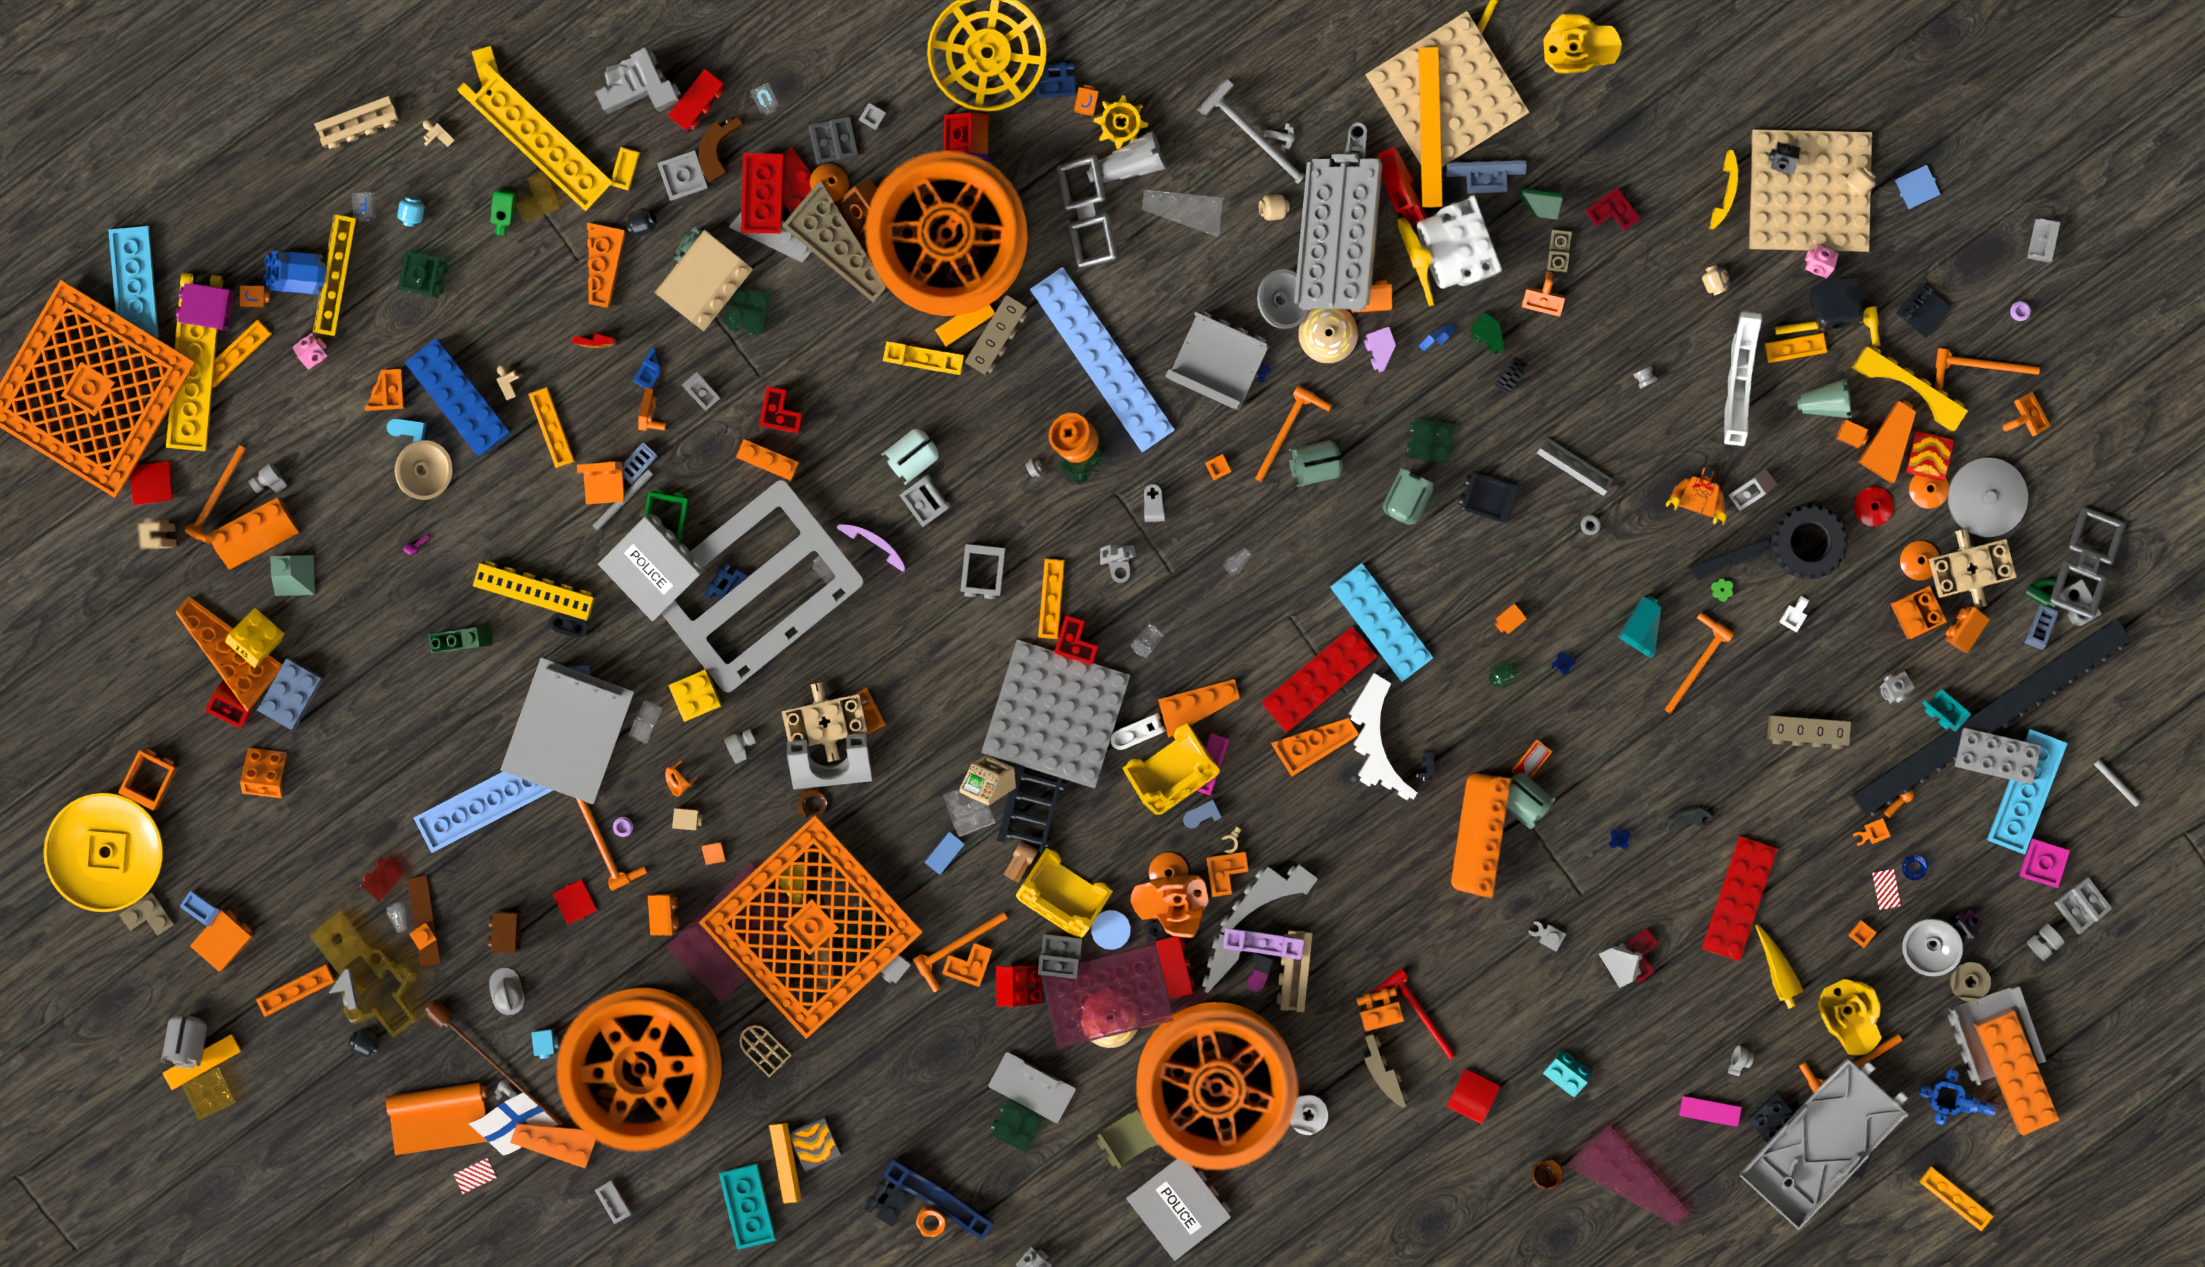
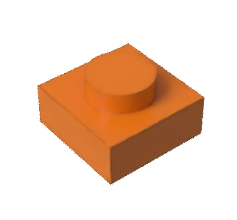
[1205,454,1231,481]
[1848,920,1876,948]
[410,923,438,950]

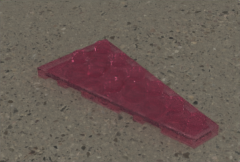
[1565,1125,1690,1226]

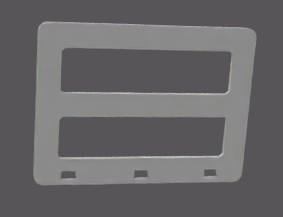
[661,481,863,692]

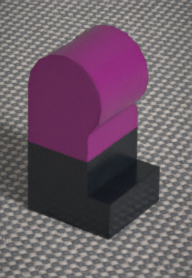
[1247,952,1273,992]

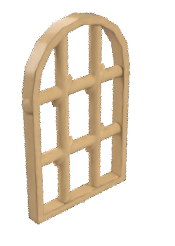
[740,1025,791,1077]

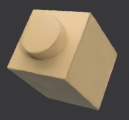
[672,808,703,830]

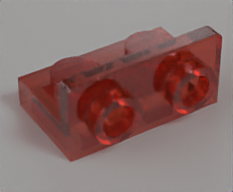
[360,856,407,902]

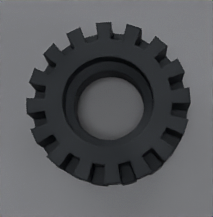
[1495,356,1528,394]

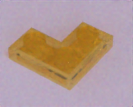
[516,172,561,223]

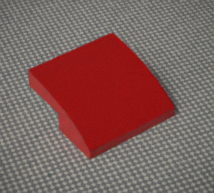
[130,461,174,505]
[1446,1069,1500,1124]

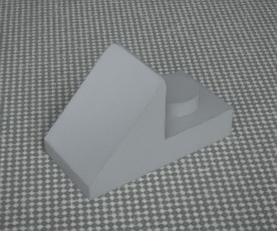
[682,372,720,411]
[329,968,359,1010]

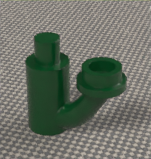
[2025,579,2057,608]

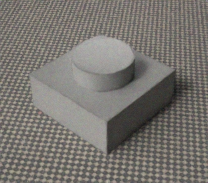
[859,103,886,130]

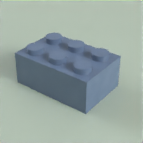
[257,658,325,730]

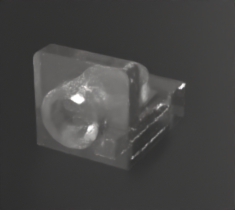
[812,555,835,584]
[1131,623,1164,658]

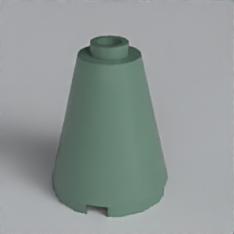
[1797,379,1852,418]

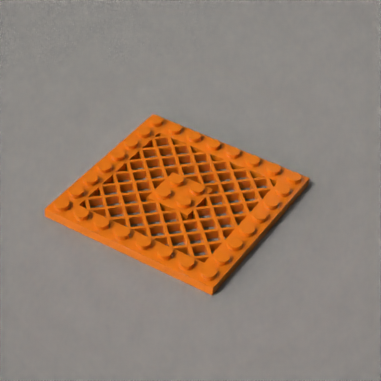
[0,280,197,498]
[699,815,923,1039]

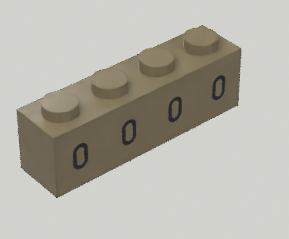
[965,295,1028,376]
[1767,715,1851,749]

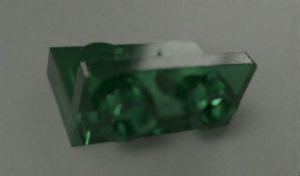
[1057,448,1104,485]

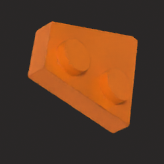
[365,369,404,411]

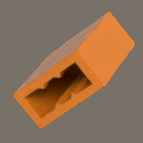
[190,909,254,972]

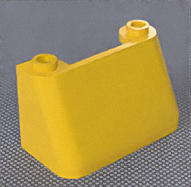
[1122,723,1220,815]
[1016,848,1113,938]

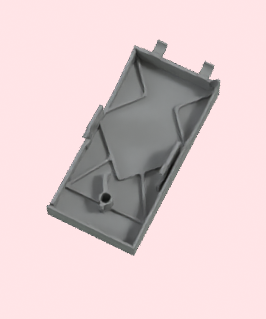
[1739,1058,1908,1230]

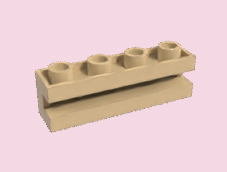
[314,96,400,149]
[139,519,177,549]
[1277,930,1312,1012]

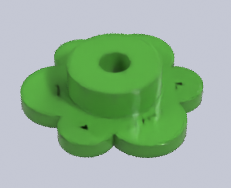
[1711,579,1733,602]

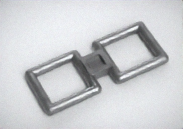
[1057,155,1118,269]
[2050,507,2126,619]

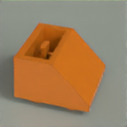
[1351,281,1392,313]
[1890,586,1947,639]
[1945,607,1989,653]
[648,893,679,935]

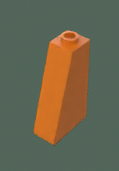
[1858,400,1916,483]

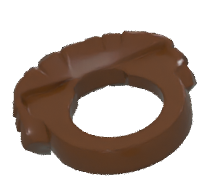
[797,787,827,818]

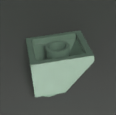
[271,555,315,596]

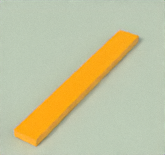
[1418,47,1442,207]

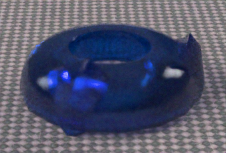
[1902,855,1928,880]

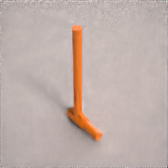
[1935,348,2040,389]
[1255,385,1332,482]
[185,445,246,544]
[1664,612,1735,714]
[576,798,647,891]
[912,912,1008,992]
[1799,1034,1903,1093]

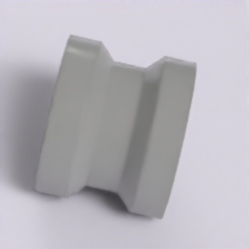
[1633,366,1658,389]

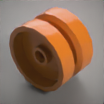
[1048,413,1099,463]

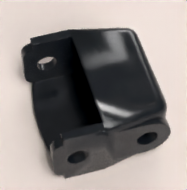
[1809,278,1864,331]

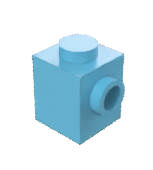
[531,1028,559,1059]

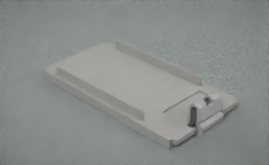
[1294,154,1382,311]

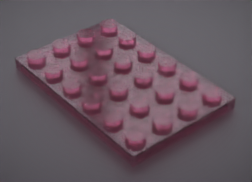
[666,863,798,1002]
[1041,945,1174,1049]

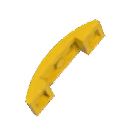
[1709,150,1738,229]
[883,341,964,375]

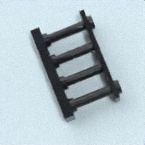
[997,764,1066,853]

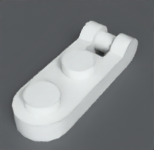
[1111,713,1166,750]

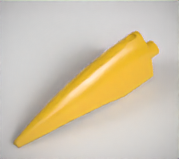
[1755,924,1803,1009]

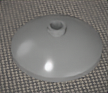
[1257,269,1309,329]
[1902,918,1963,976]

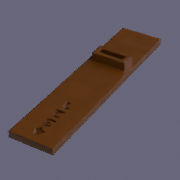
[407,875,441,967]

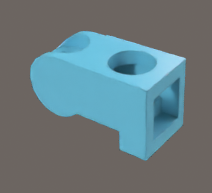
[387,419,426,442]

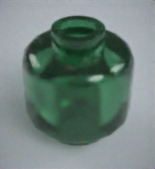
[1488,660,1519,689]

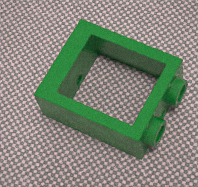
[644,489,689,544]

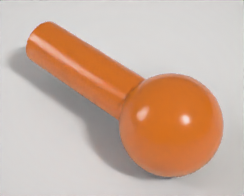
[1884,789,1914,818]

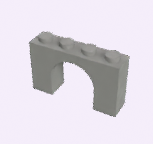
[787,733,872,789]

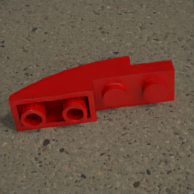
[1378,146,1428,227]

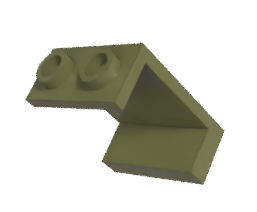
[1096,1108,1158,1169]

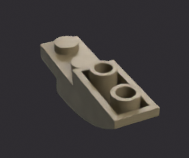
[1363,1033,1408,1108]

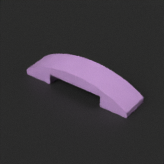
[837,525,906,572]
[1222,928,1304,960]

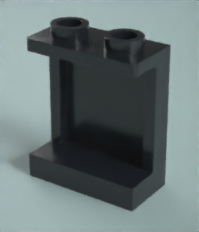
[1458,472,1519,524]

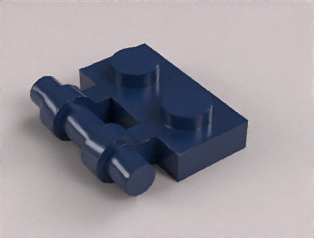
[1034,61,1076,99]
[704,562,748,603]

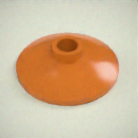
[810,164,849,202]
[1909,475,1949,509]
[1900,541,1939,580]
[1149,852,1188,881]

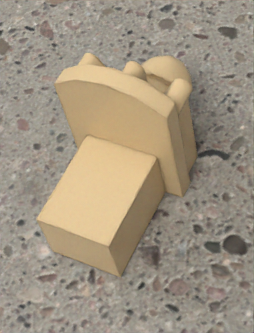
[423,120,454,147]
[497,365,523,400]

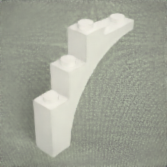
[1724,312,1761,446]
[1349,673,1417,800]

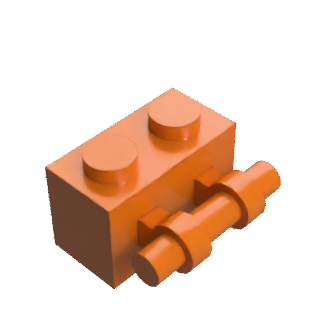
[1356,988,1404,1032]

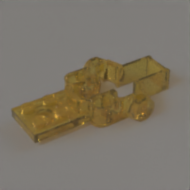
[309,911,419,1038]

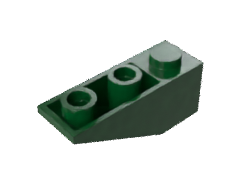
[428,626,493,654]

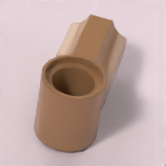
[1004,841,1038,882]

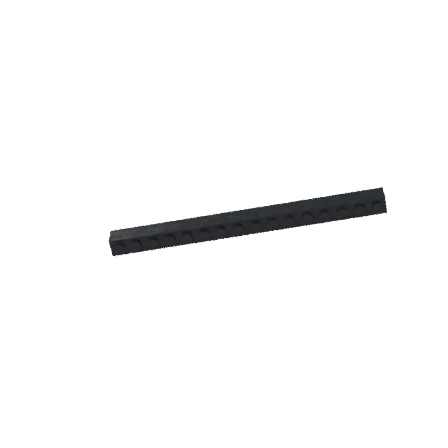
[1850,619,2131,817]

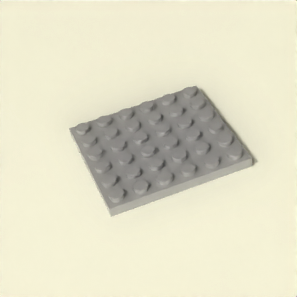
[981,640,1130,788]

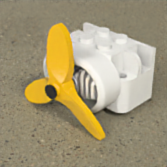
[1398,196,1501,307]

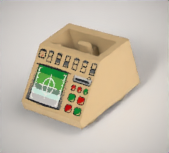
[960,755,1016,805]

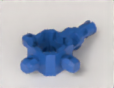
[1919,1069,1997,1125]

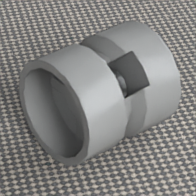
[2026,924,2065,961]

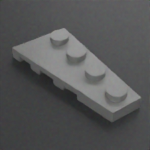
[729,213,812,263]

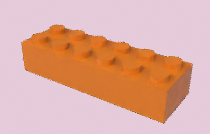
[1973,1008,2059,1136]

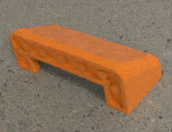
[1451,773,1510,898]

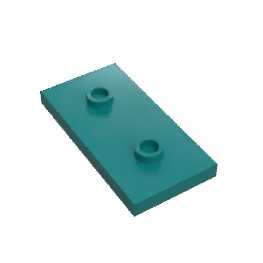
[719,1163,776,1250]

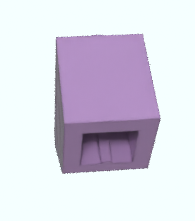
[1364,327,1396,373]

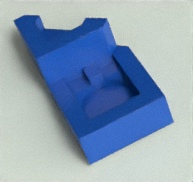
[1419,325,1457,351]
[633,348,660,388]

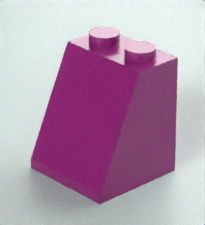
[176,283,235,331]

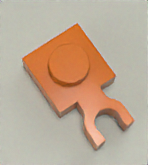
[1853,818,1891,846]

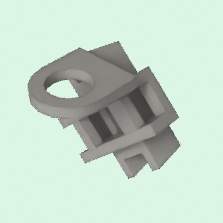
[1100,545,1136,583]

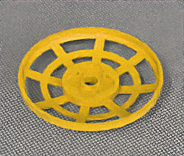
[927,0,1046,112]

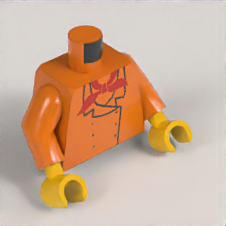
[1666,468,1727,525]

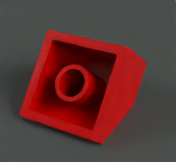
[943,113,989,155]

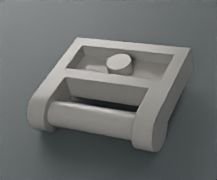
[900,475,951,527]

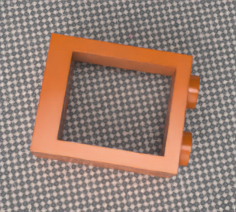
[118,748,178,811]

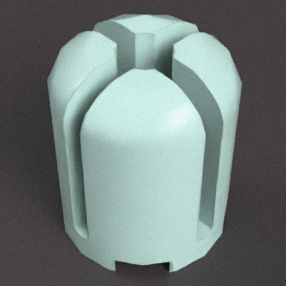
[881,429,938,485]

